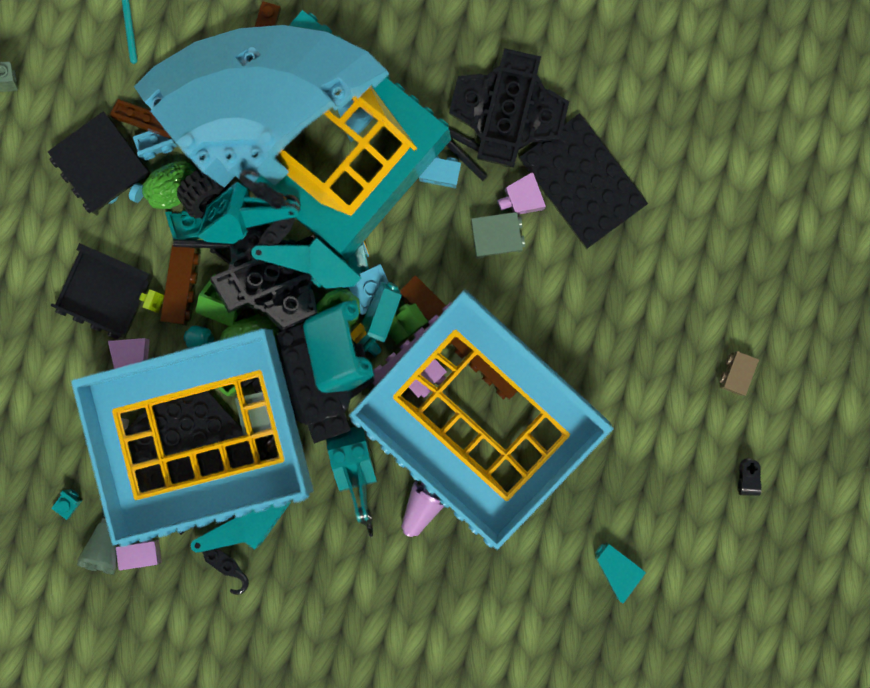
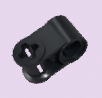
[738,458,761,496]

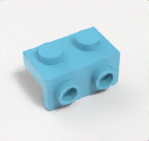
[133,131,177,160]

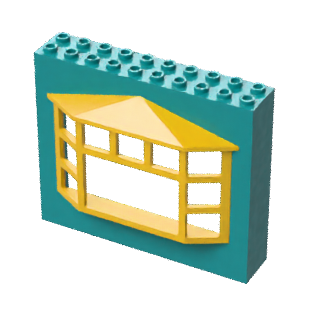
[255,10,451,261]

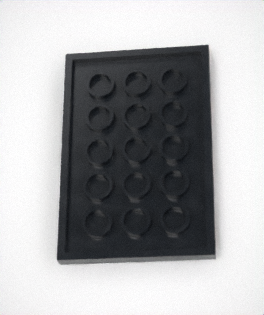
[519,113,648,250]

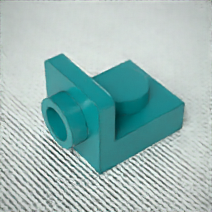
[51,489,83,520]

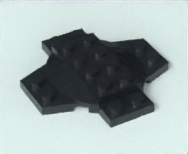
[449,48,570,168]
[210,223,317,331]
[252,324,375,444]

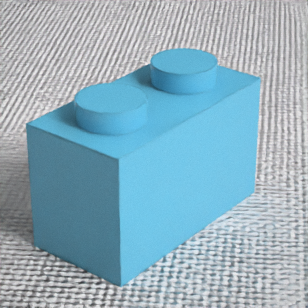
[419,156,461,188]

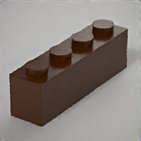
[160,245,200,325]

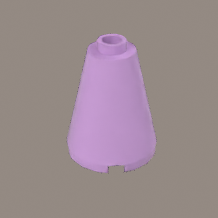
[401,481,444,537]

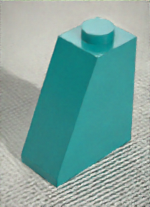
[362,282,402,342]
[595,542,646,604]

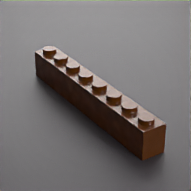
[400,275,518,400]

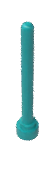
[122,0,137,64]

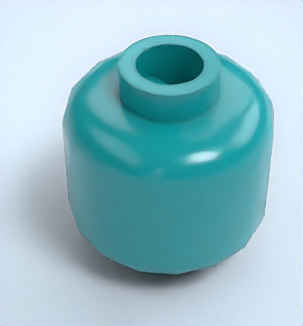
[184,325,214,349]

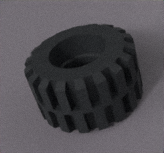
[177,169,229,219]

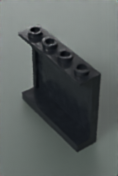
[47,111,151,215]
[51,243,153,339]

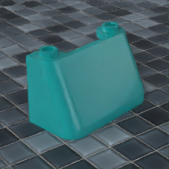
[303,301,374,393]

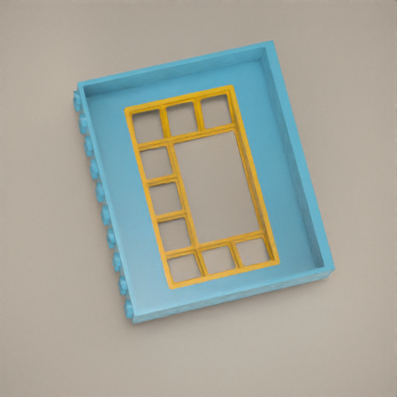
[349,289,613,550]
[71,329,314,547]

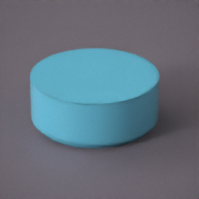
[129,183,143,203]

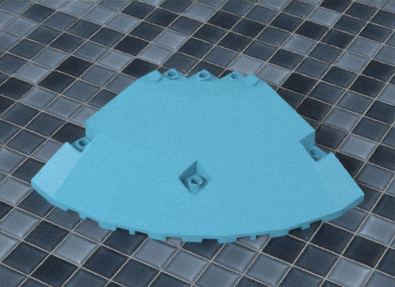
[134,25,389,187]

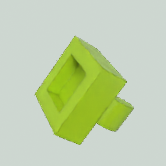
[139,289,164,313]

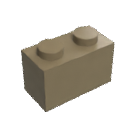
[719,351,759,396]

